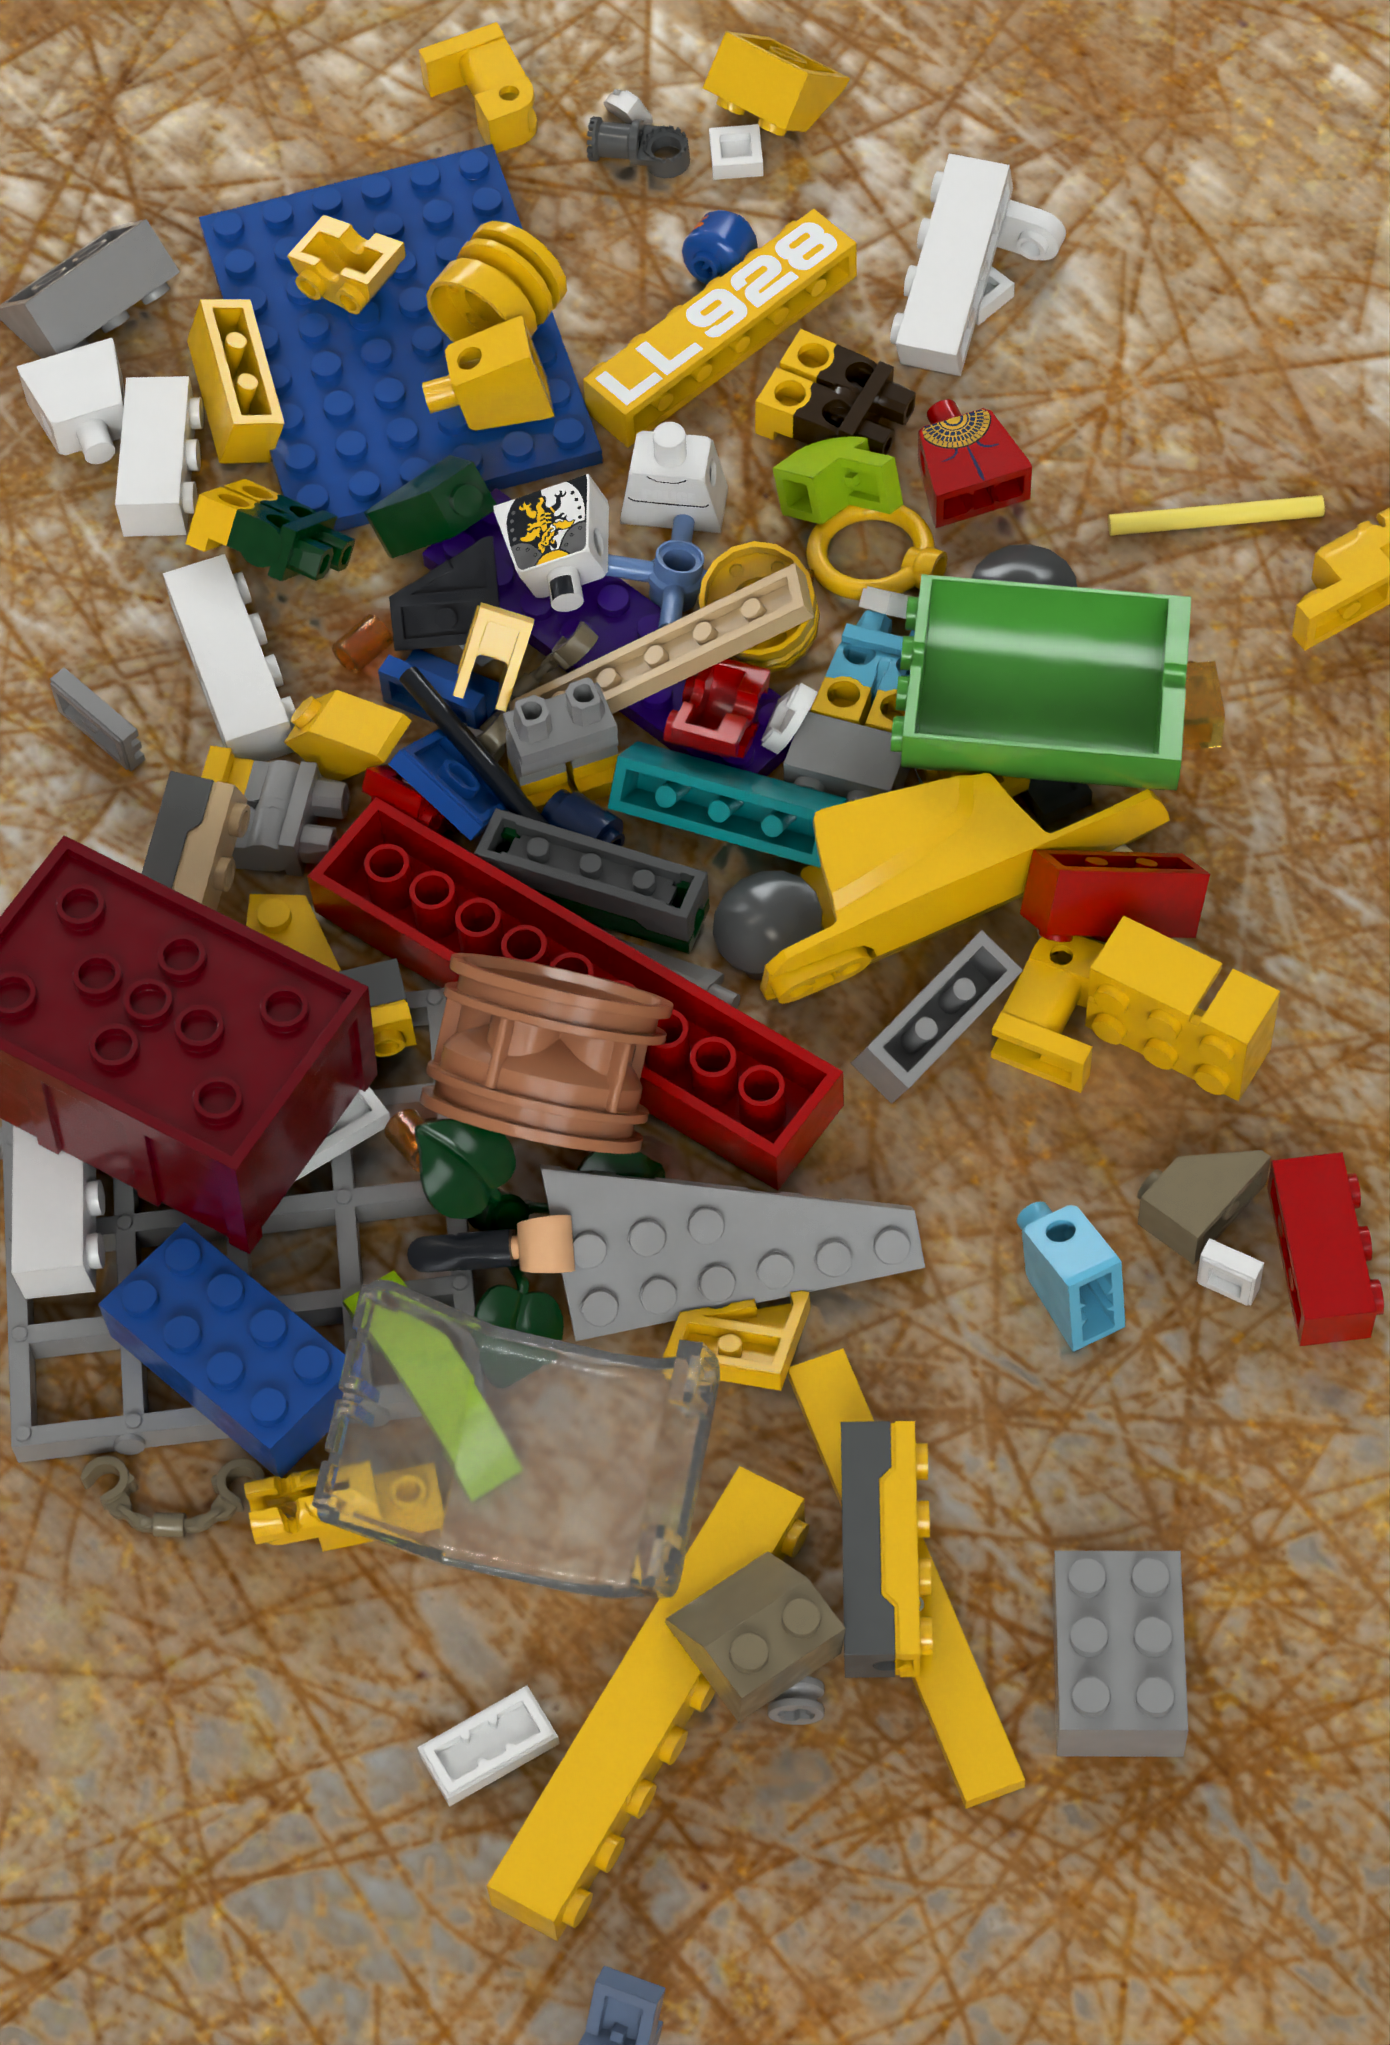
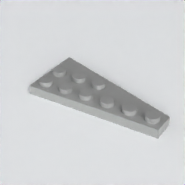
[540,1164,925,1341]

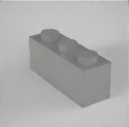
[851,930,1023,1104]

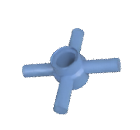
[605,514,707,629]

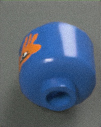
[682,210,758,285]

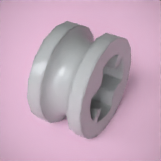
[768,1676,825,1725]

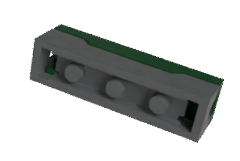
[474,808,710,954]

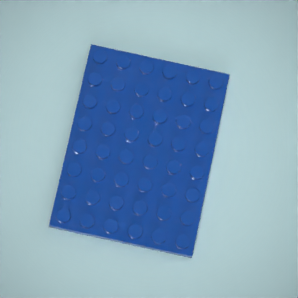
[199,144,603,532]

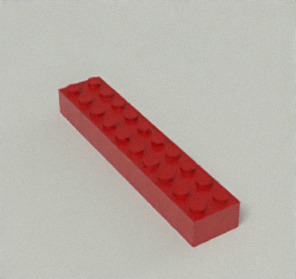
[307,797,844,1191]

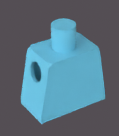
[1017,1202,1126,1352]

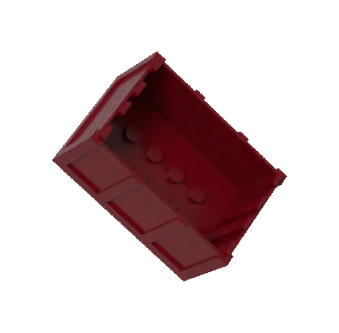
[0,835,378,1254]

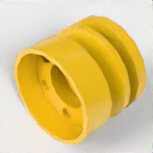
[426,220,567,342]
[698,541,820,673]

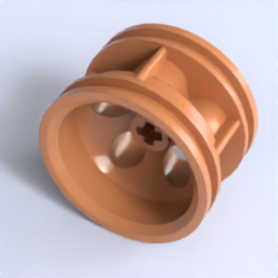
[419,953,673,1154]

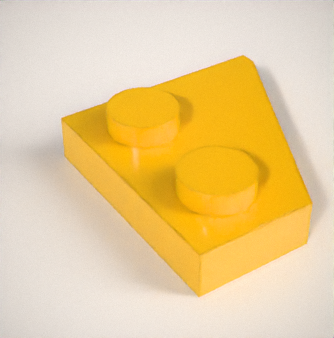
[663,1291,811,1391]

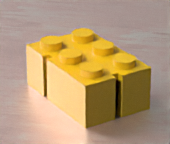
[1085,916,1280,1102]

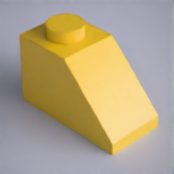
[284,690,412,781]

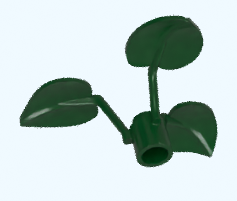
[414,1118,665,1389]

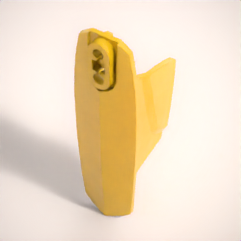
[760,773,1170,1004]

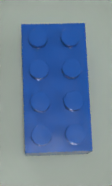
[98,1222,365,1478]

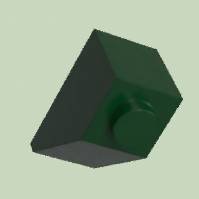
[364,455,497,558]

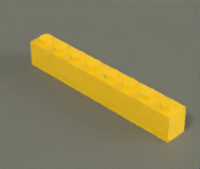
[486,1466,810,1942]

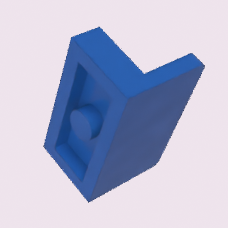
[378,649,499,731]

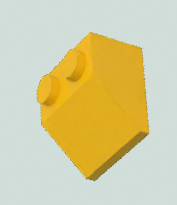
[703,31,850,136]

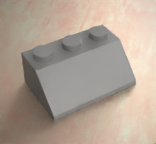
[0,219,180,358]

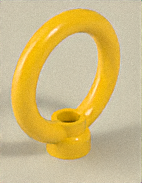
[806,505,948,601]

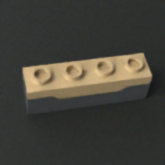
[141,771,250,911]

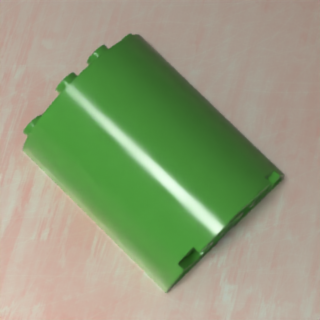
[891,574,1191,791]

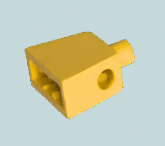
[422,315,555,431]

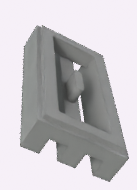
[50,667,145,771]

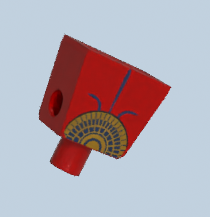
[918,399,1032,528]

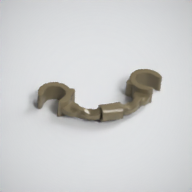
[476,621,599,755]
[81,1455,265,1538]

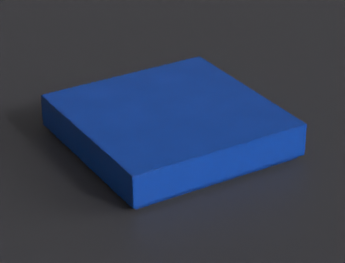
[388,729,511,841]

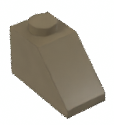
[1137,1150,1271,1265]

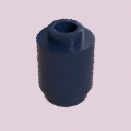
[541,789,625,846]

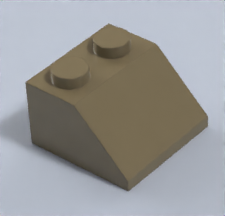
[665,1551,846,1723]

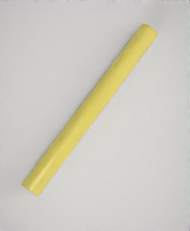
[1108,495,1325,536]

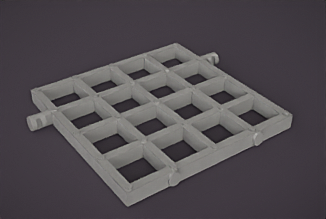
[0,988,485,1463]

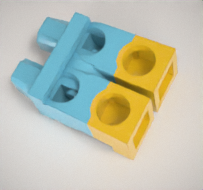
[811,610,915,733]

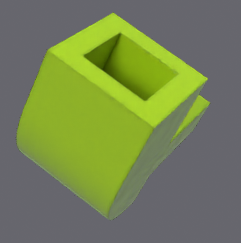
[772,436,904,524]

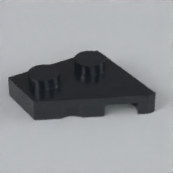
[389,536,501,651]

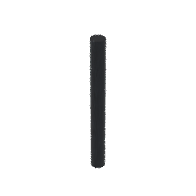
[399,667,549,824]

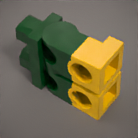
[185,479,355,581]

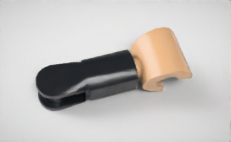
[407,1215,575,1273]

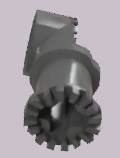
[587,116,690,179]

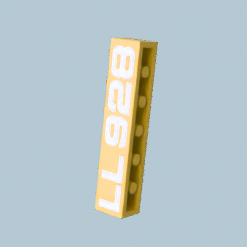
[583,209,857,448]

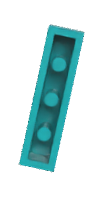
[608,741,848,868]

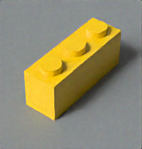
[187,299,284,464]

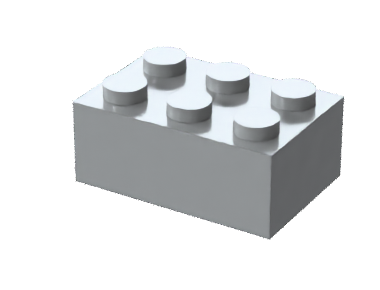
[1052,1551,1188,1757]

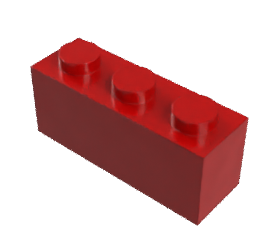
[1020,849,1210,942]
[1267,1152,1384,1346]

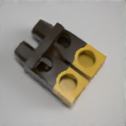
[755,328,916,455]

